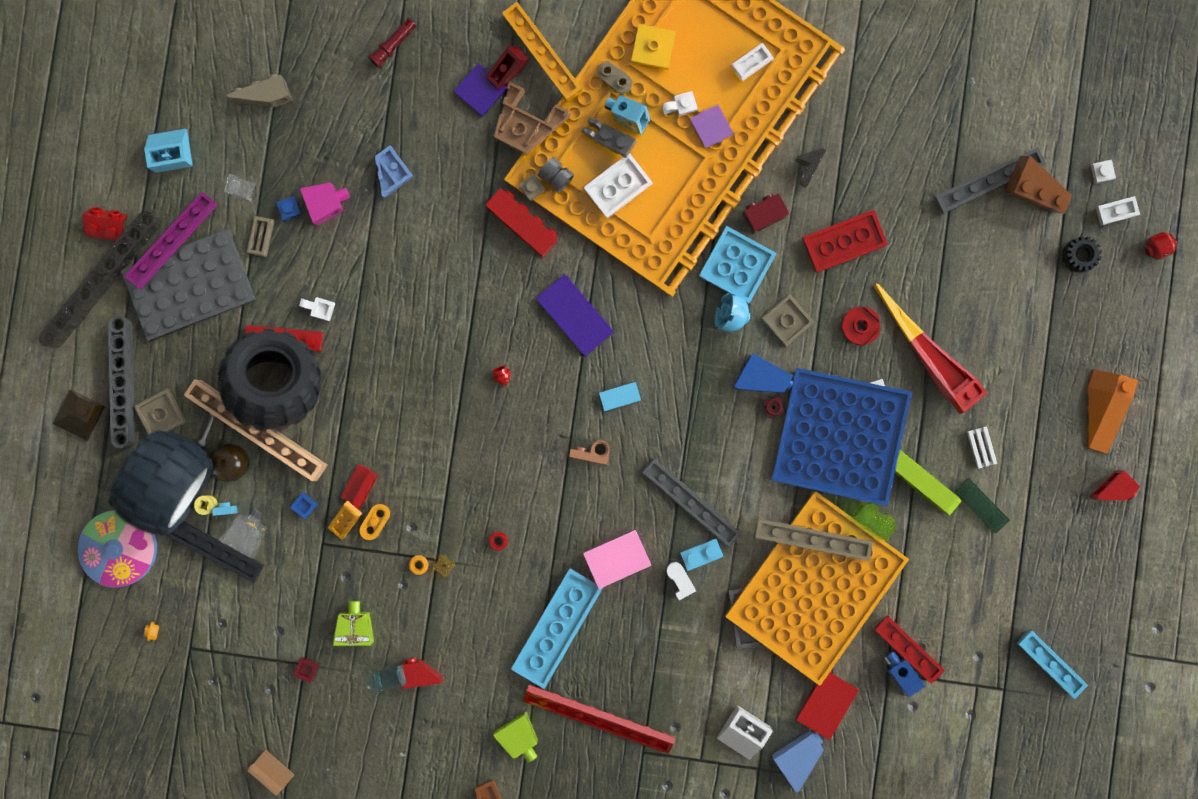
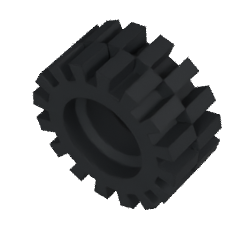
[1062,236,1102,273]

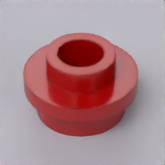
[489,532,508,551]

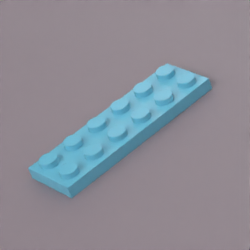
[511,568,603,689]

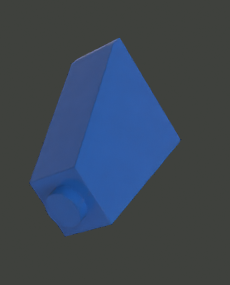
[732,353,793,393]

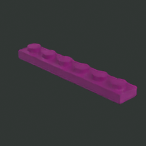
[123,192,218,290]

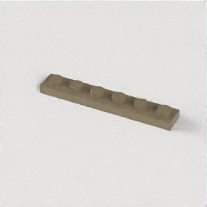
[754,518,873,561]

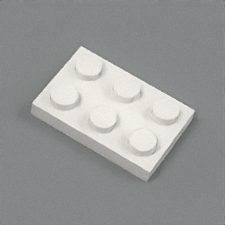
[584,153,653,219]

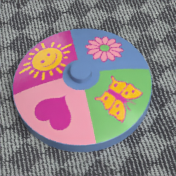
[78,510,157,587]

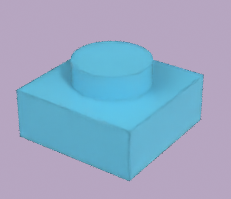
[212,502,238,516]

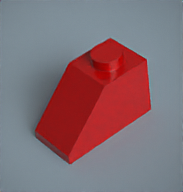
[1089,470,1141,501]
[399,657,444,689]

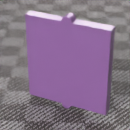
[690,104,734,149]

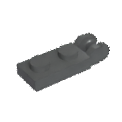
[582,118,636,158]

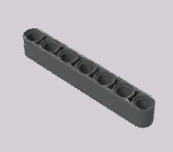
[108,316,135,448]

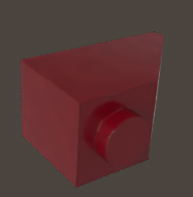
[485,46,530,89]

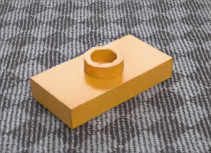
[328,501,362,540]

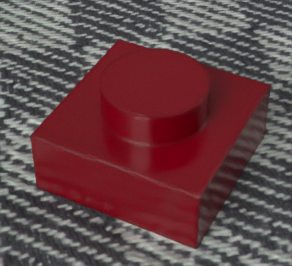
[293,657,320,683]

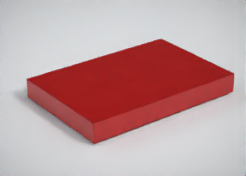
[795,672,859,740]

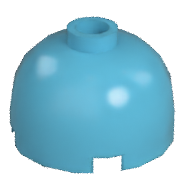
[715,292,750,332]

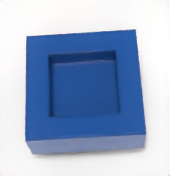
[276,196,302,221]
[290,492,319,519]

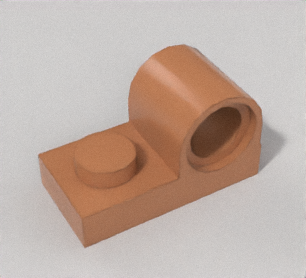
[569,440,609,465]

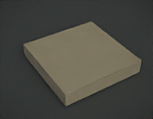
[761,294,815,347]
[133,388,187,435]

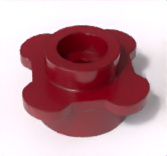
[763,397,784,418]

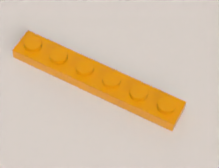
[502,2,583,102]

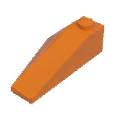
[1087,370,1139,454]

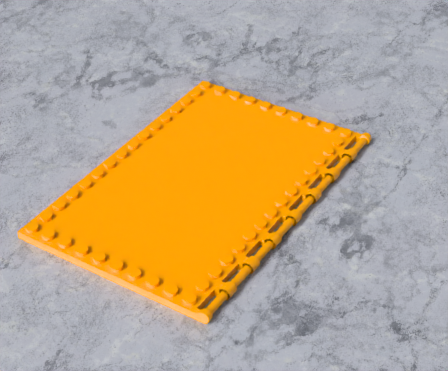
[504,0,845,297]

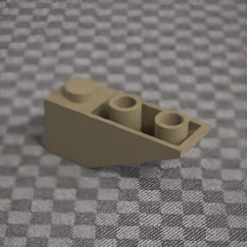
[227,74,293,107]

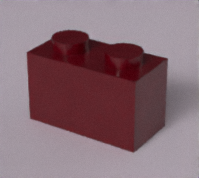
[743,193,789,234]

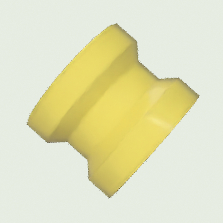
[194,495,218,515]

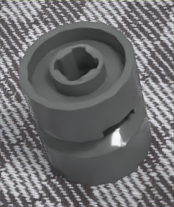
[538,157,574,194]

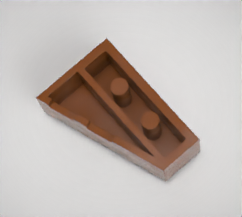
[1005,156,1072,214]

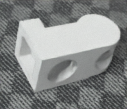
[666,562,696,600]

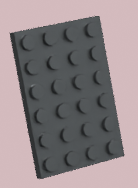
[121,229,256,341]

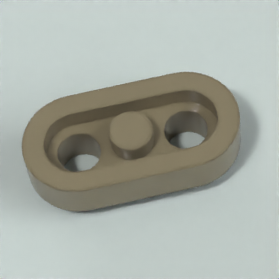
[598,62,632,95]

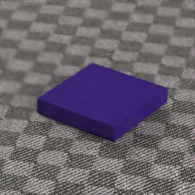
[454,63,507,117]

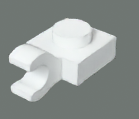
[662,91,698,116]
[299,297,336,321]

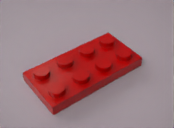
[802,210,888,273]

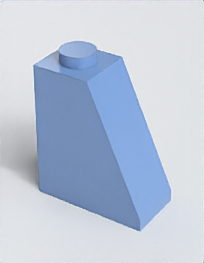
[772,729,824,793]

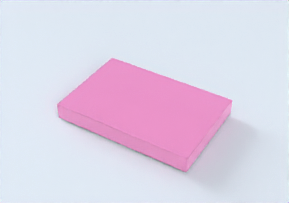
[583,530,651,589]

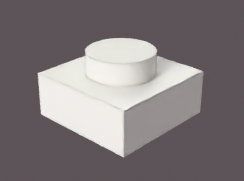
[1090,160,1116,184]

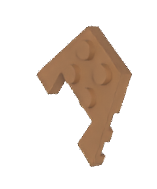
[494,82,571,155]

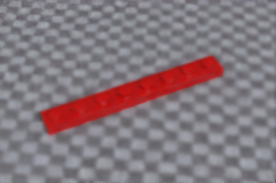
[523,685,675,754]

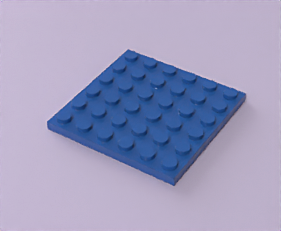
[772,368,912,506]

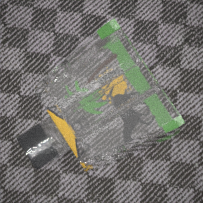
[219,508,267,558]

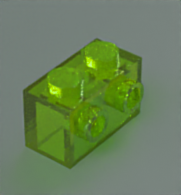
[851,502,898,541]

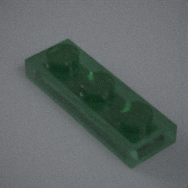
[954,478,1010,534]

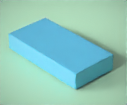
[599,382,641,411]

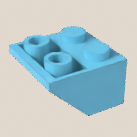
[144,129,193,173]

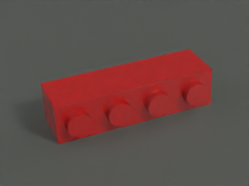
[485,188,558,258]

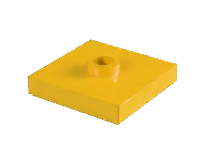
[631,24,676,70]

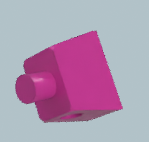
[300,183,350,226]

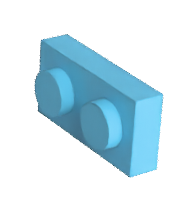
[680,538,723,571]

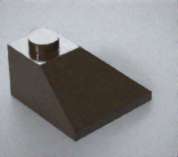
[53,390,105,441]

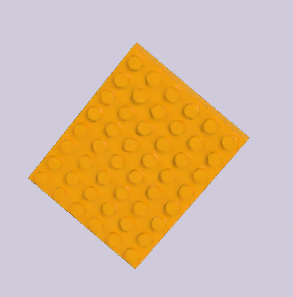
[725,491,909,686]

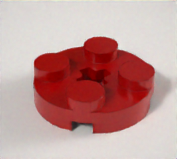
[841,307,881,346]

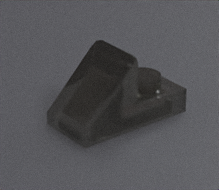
[794,148,826,188]

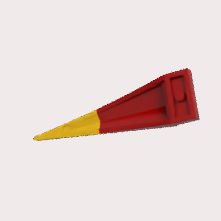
[874,283,987,415]

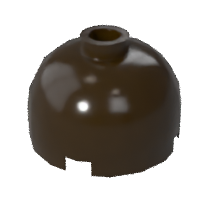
[209,444,250,482]

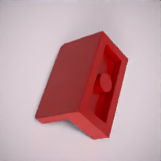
[341,464,379,509]

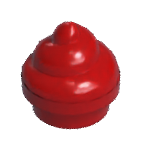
[492,365,511,386]

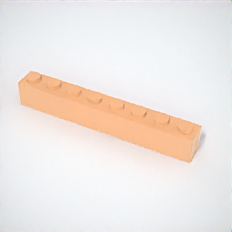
[184,379,328,481]

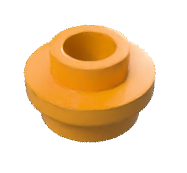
[409,555,428,575]
[144,622,159,642]

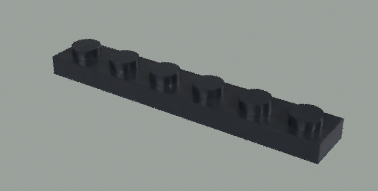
[166,521,264,583]

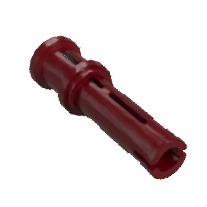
[368,18,417,69]

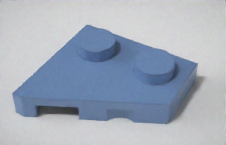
[375,145,414,198]

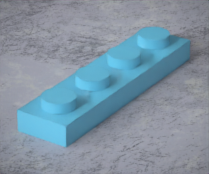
[1016,629,1088,699]

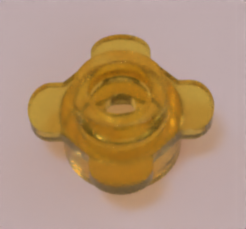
[433,554,456,577]

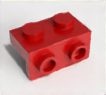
[83,207,128,242]

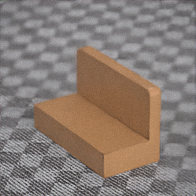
[247,750,294,796]

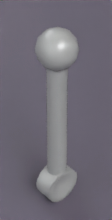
[198,413,215,447]

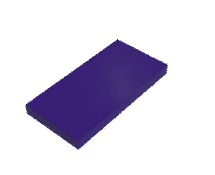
[536,274,614,357]

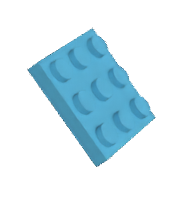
[699,226,777,304]

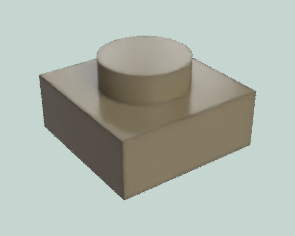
[519,174,546,201]

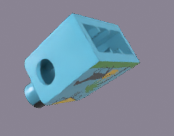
[604,95,650,135]

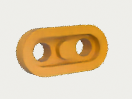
[360,504,390,540]

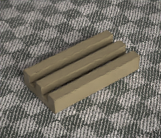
[246,216,274,257]

